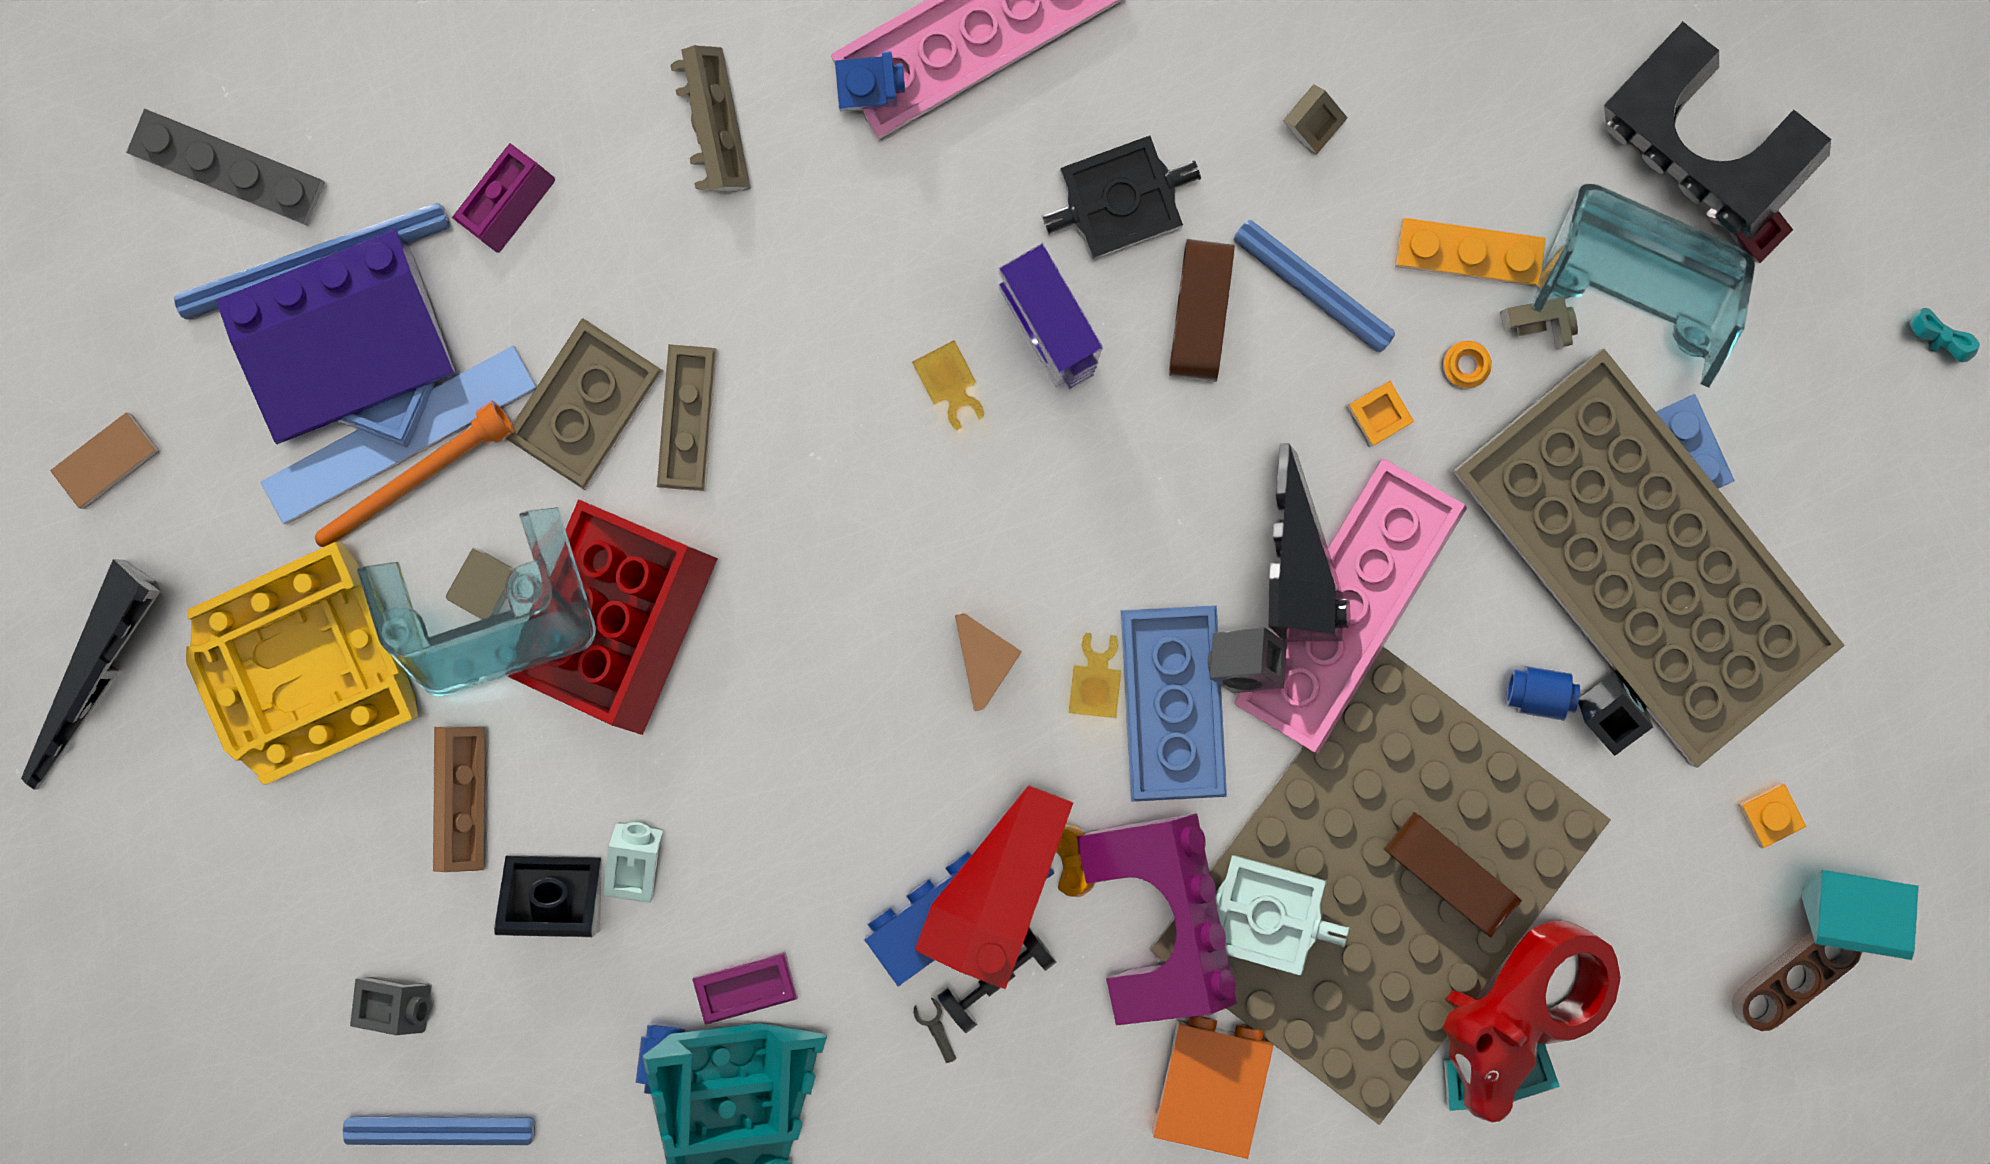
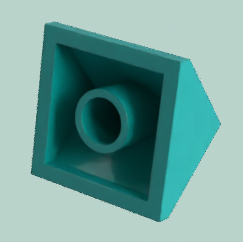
[1801,870,1919,960]

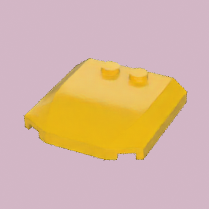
[186,541,418,785]

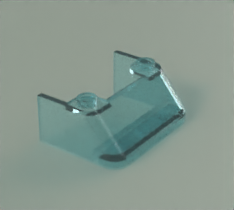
[1531,184,1755,388]
[357,507,596,697]

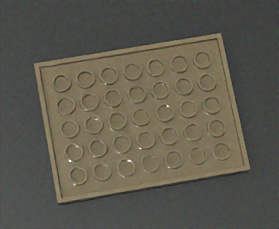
[1150,646,1611,1125]

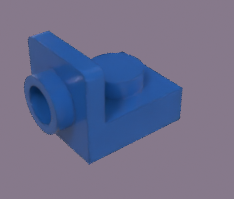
[835,51,905,111]

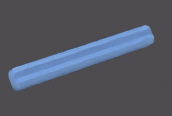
[1234,220,1395,352]
[343,1117,534,1145]

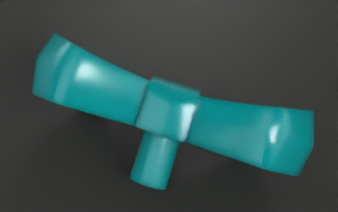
[1910,308,1980,363]

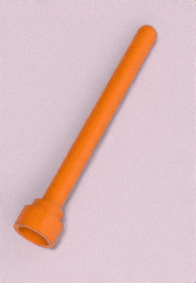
[315,400,514,547]

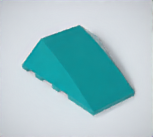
[643,1023,827,1164]

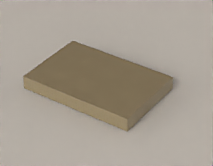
[505,318,664,490]

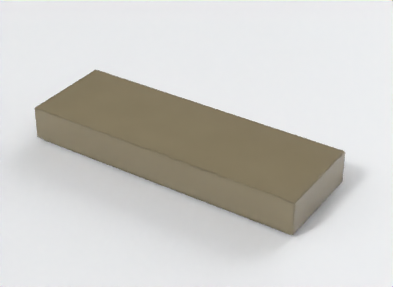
[657,344,717,492]

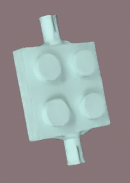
[1215,855,1350,975]

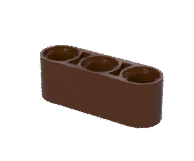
[1169,239,1235,382]
[1384,812,1523,938]
[1732,931,1862,1031]

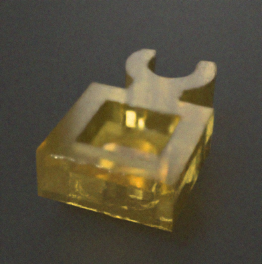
[912,340,984,431]
[1068,633,1121,718]

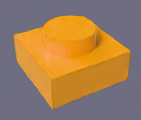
[1347,381,1415,447]
[1738,783,1807,848]

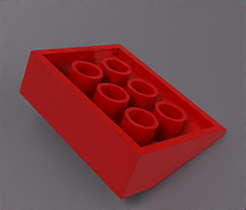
[504,499,718,735]

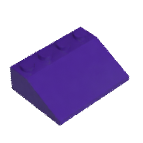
[216,229,456,445]

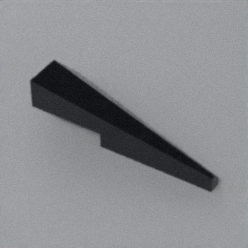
[21,559,161,790]

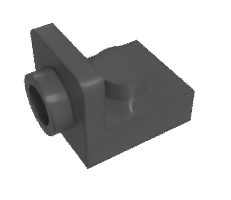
[350,978,430,1036]

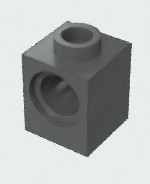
[1208,627,1287,693]

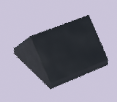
[494,855,602,937]

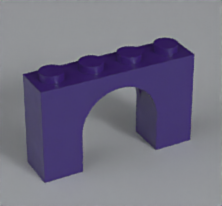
[999,243,1103,390]

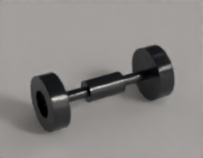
[937,926,1057,1034]

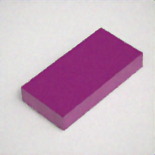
[692,952,798,1025]

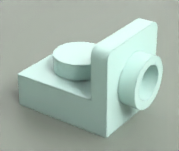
[603,822,663,903]

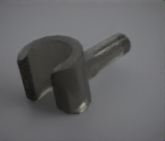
[913,998,957,1064]

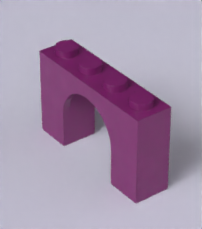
[1077,813,1237,1026]

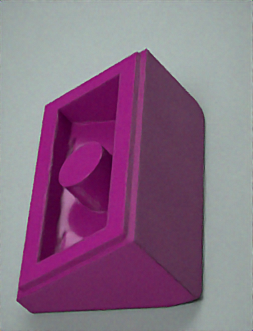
[452,143,555,252]

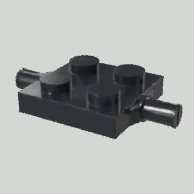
[1041,135,1201,260]

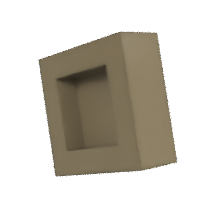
[1283,84,1348,154]

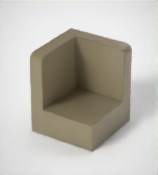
[446,548,521,622]

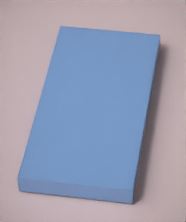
[1121,605,1227,802]

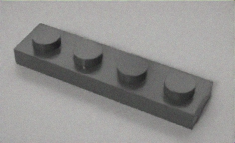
[126,108,325,226]

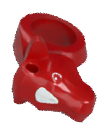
[1443,921,1621,1123]

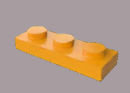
[1395,218,1546,287]

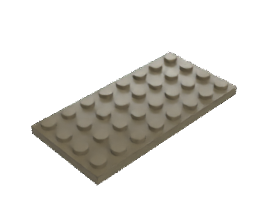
[1452,349,1845,768]

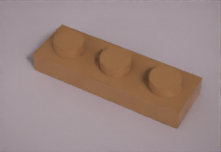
[433,726,485,872]

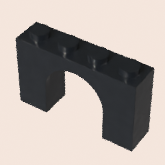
[1604,21,1831,239]

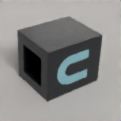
[1578,671,1653,756]

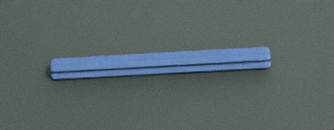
[174,203,449,319]

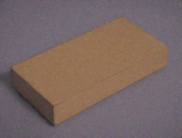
[50,412,159,509]

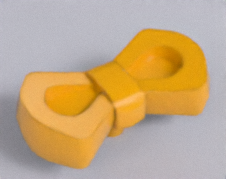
[1056,825,1095,897]

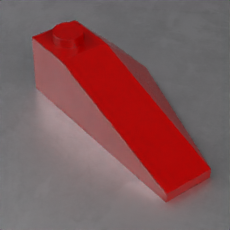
[915,785,1074,990]

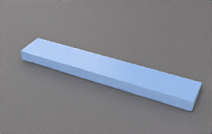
[260,346,537,524]

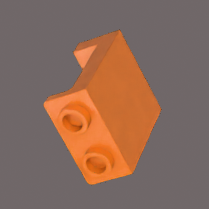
[1151,1015,1274,1159]

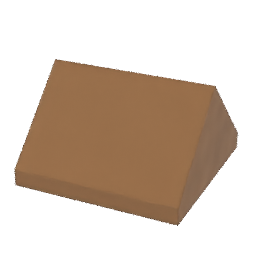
[955,613,1022,711]

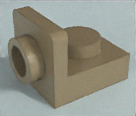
[1500,297,1578,349]

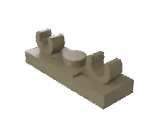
[671,45,750,191]

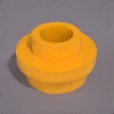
[1443,340,1492,389]

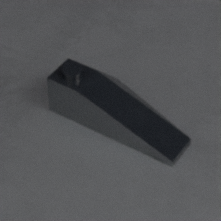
[1268,443,1351,642]

